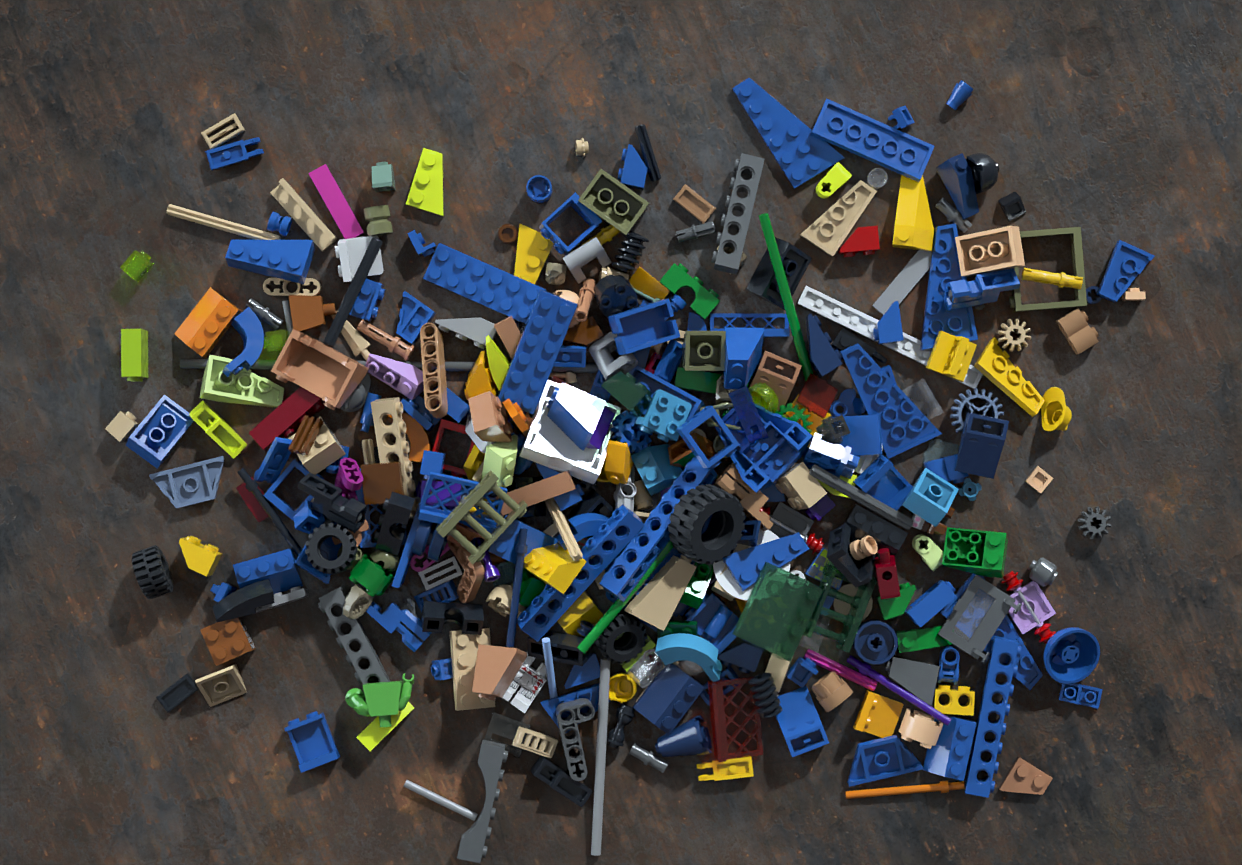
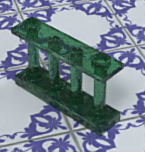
[801,560,877,653]

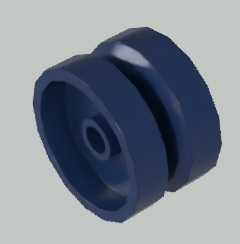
[411,520,448,562]
[852,620,898,664]

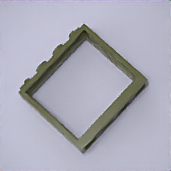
[1009,227,1087,312]

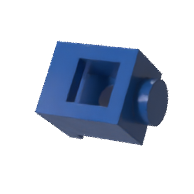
[294,500,325,534]

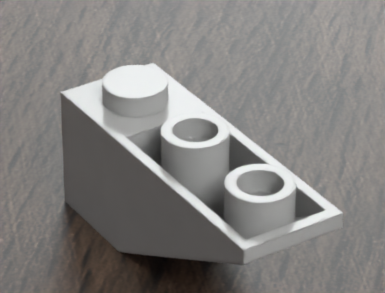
[435,317,497,350]

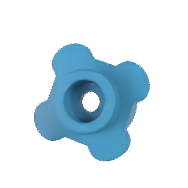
[958,478,982,501]

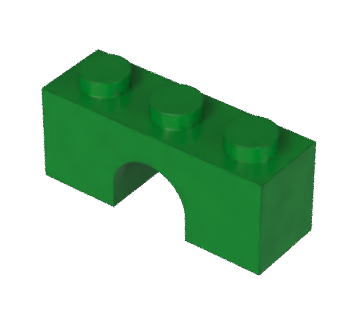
[659,263,720,320]

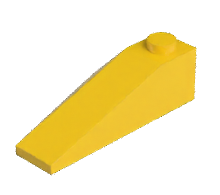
[892,175,934,252]

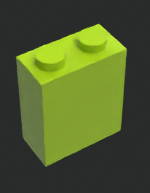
[121,329,148,382]

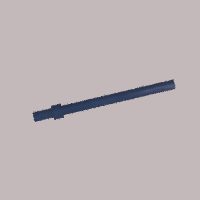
[506,528,528,647]

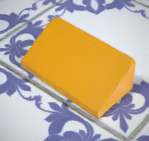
[629,266,670,303]

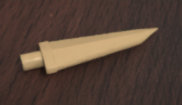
[331,310,371,361]

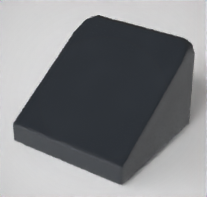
[998,192,1027,221]

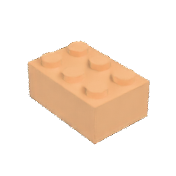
[955,226,1025,277]

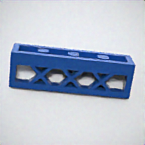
[710,313,790,338]

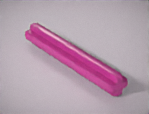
[804,649,878,691]

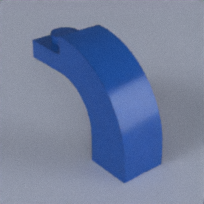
[222,307,264,377]
[555,513,620,550]

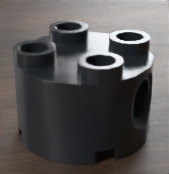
[594,274,638,318]

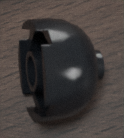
[966,153,999,194]

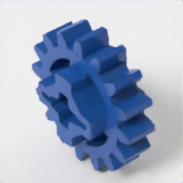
[610,410,653,454]

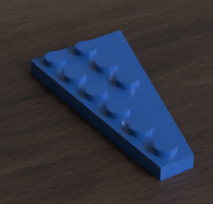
[840,343,942,459]

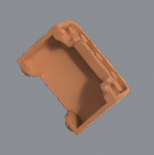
[271,329,369,410]

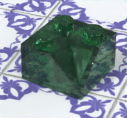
[601,371,652,418]

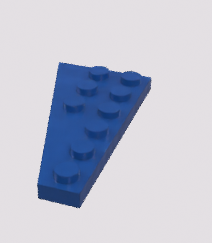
[732,78,845,189]
[920,223,978,350]
[939,573,1043,690]

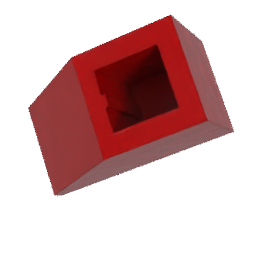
[838,226,880,257]

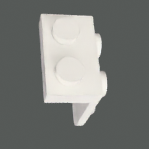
[335,235,384,282]

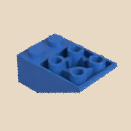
[776,686,829,757]

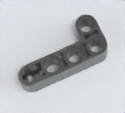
[556,698,595,781]

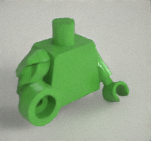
[345,673,414,727]

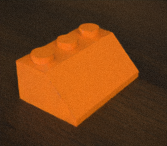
[174,287,242,358]

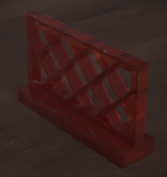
[708,677,763,762]

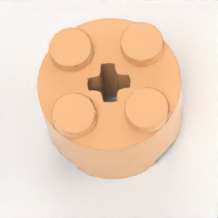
[899,708,944,749]

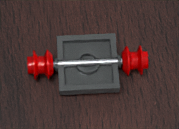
[759,502,824,555]

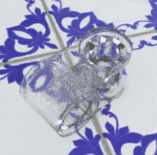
[628,649,666,688]

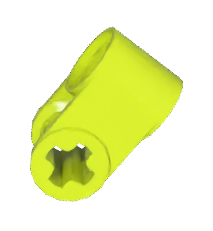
[815,162,852,199]

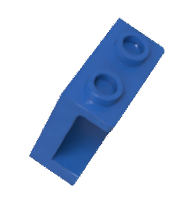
[853,454,913,511]
[685,593,747,654]
[284,711,340,773]

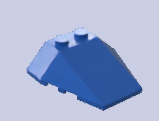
[715,398,813,493]

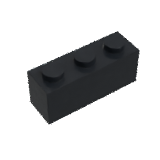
[527,630,592,666]

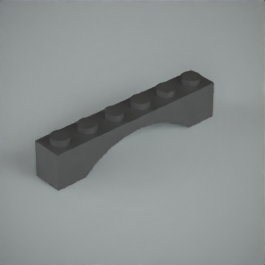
[457,740,508,863]

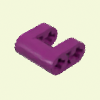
[334,458,363,501]

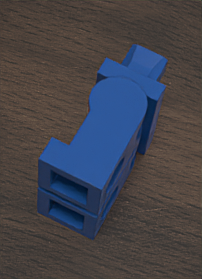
[802,432,860,479]

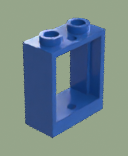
[539,192,602,256]
[676,406,740,469]
[263,459,325,521]
[905,580,957,628]

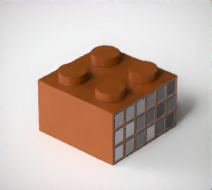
[200,617,256,666]

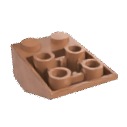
[745,351,802,413]

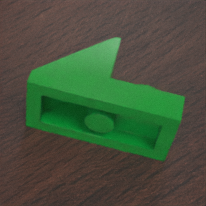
[514,568,546,608]

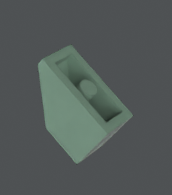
[372,162,396,192]

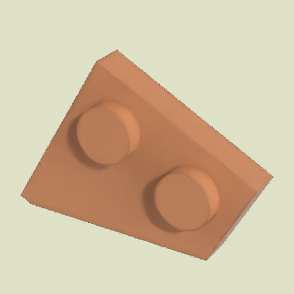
[998,757,1053,795]

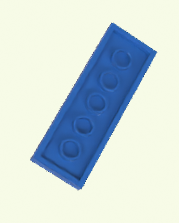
[811,98,935,182]
[423,243,547,324]
[497,289,578,415]

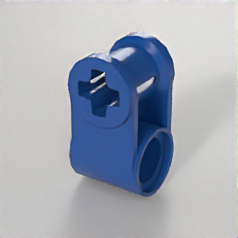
[937,646,960,685]

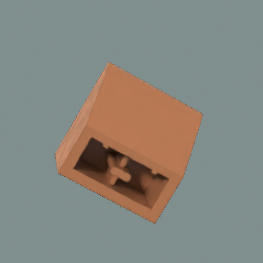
[468,391,513,443]

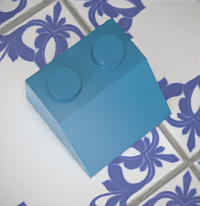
[631,444,683,496]
[902,468,959,527]

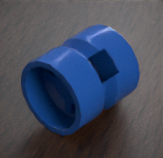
[526,175,553,203]

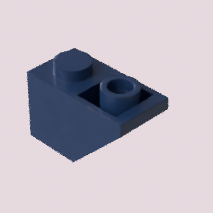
[717,642,763,674]

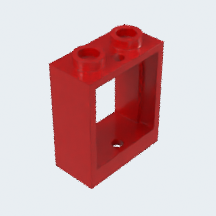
[432,419,475,478]

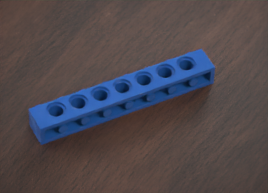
[599,456,718,603]
[517,504,645,642]
[964,636,1021,798]

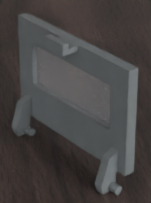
[938,574,1023,664]

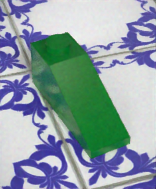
[895,625,954,653]

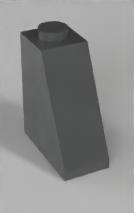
[885,656,940,705]

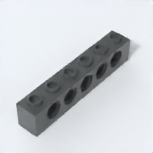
[711,153,765,275]
[318,587,391,695]

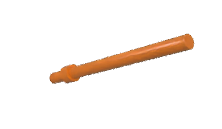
[845,781,965,799]

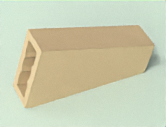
[624,555,696,631]

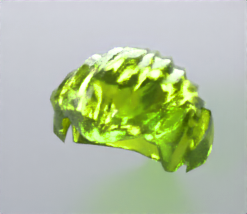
[746,382,779,413]

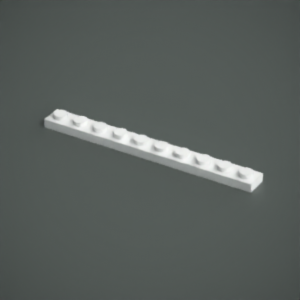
[797,286,983,389]

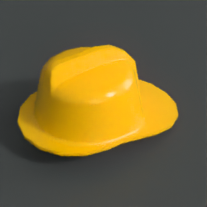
[1041,387,1072,432]

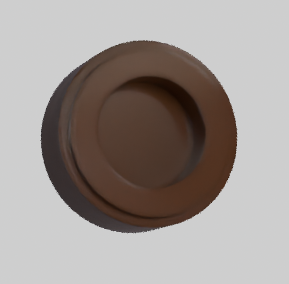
[498,224,518,244]

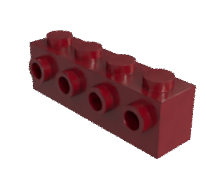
[249,387,325,452]

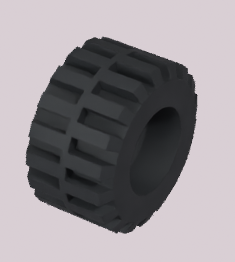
[305,523,358,574]
[132,545,173,600]
[594,609,647,664]

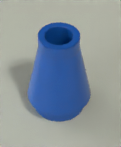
[946,80,974,110]

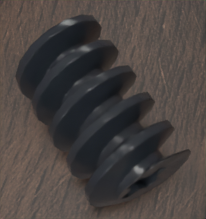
[611,231,649,275]
[748,673,783,718]

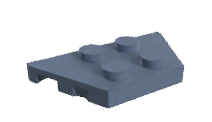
[149,456,225,508]

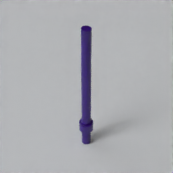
[847,655,952,726]

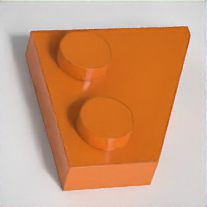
[502,398,529,433]

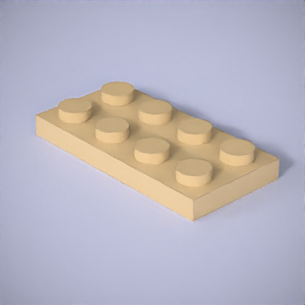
[450,628,495,711]

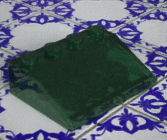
[732,562,823,662]

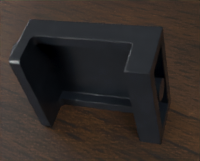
[827,523,875,588]

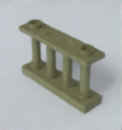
[436,470,528,564]

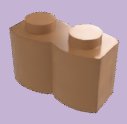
[1056,308,1099,355]

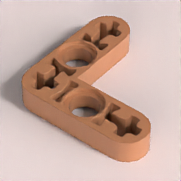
[447,540,485,603]

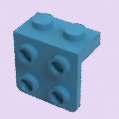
[635,389,692,442]

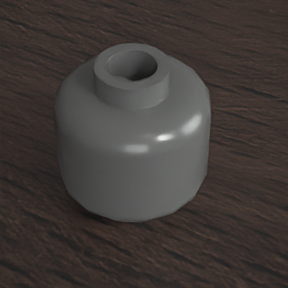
[1027,557,1059,587]

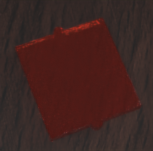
[796,373,838,419]

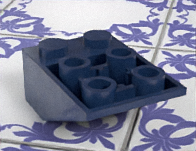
[806,313,843,378]
[954,412,1009,479]

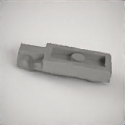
[255,586,309,613]

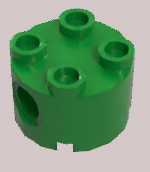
[349,553,395,597]

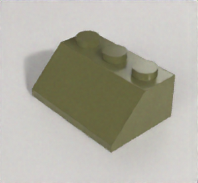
[578,169,649,235]

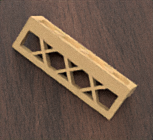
[270,178,337,252]

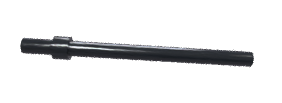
[237,467,302,557]

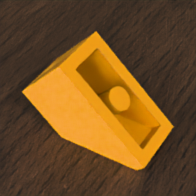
[605,440,633,484]

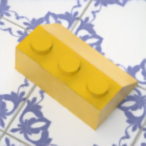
[523,543,587,594]

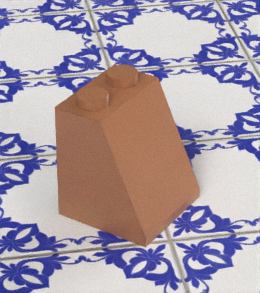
[472,644,527,701]

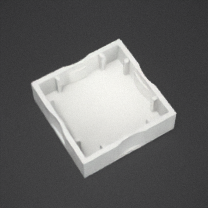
[520,380,621,484]

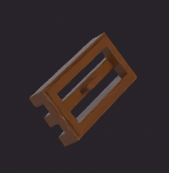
[288,416,324,455]

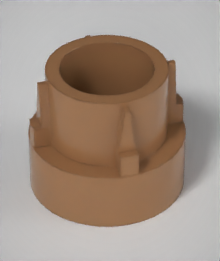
[811,671,853,712]

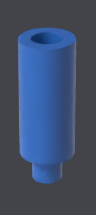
[360,392,382,433]
[703,604,733,642]

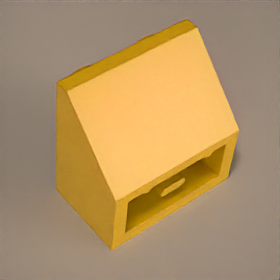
[179,536,222,577]

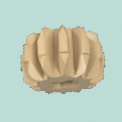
[997,318,1031,352]

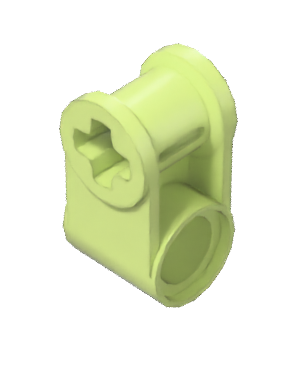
[912,534,943,572]

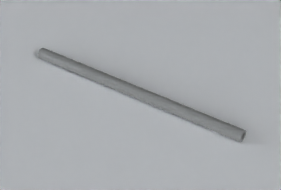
[591,658,611,856]

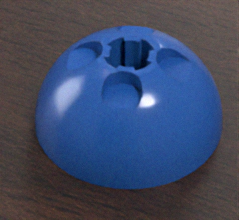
[1043,627,1100,684]

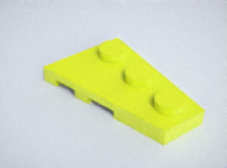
[406,148,444,217]

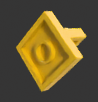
[926,331,977,382]

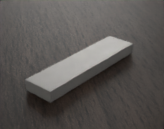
[872,250,932,315]

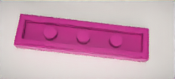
[308,164,364,239]

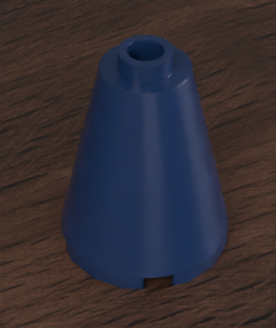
[655,715,712,757]

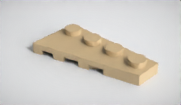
[800,180,877,257]

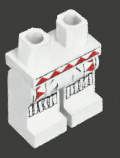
[503,651,547,713]

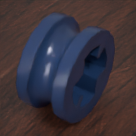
[1086,286,1102,304]
[576,620,595,637]

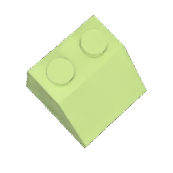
[481,434,518,488]

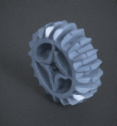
[950,388,1004,437]

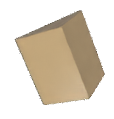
[195,664,247,707]

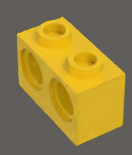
[932,685,975,716]

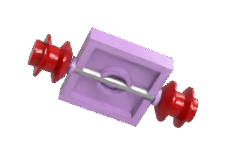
[1001,571,1056,644]

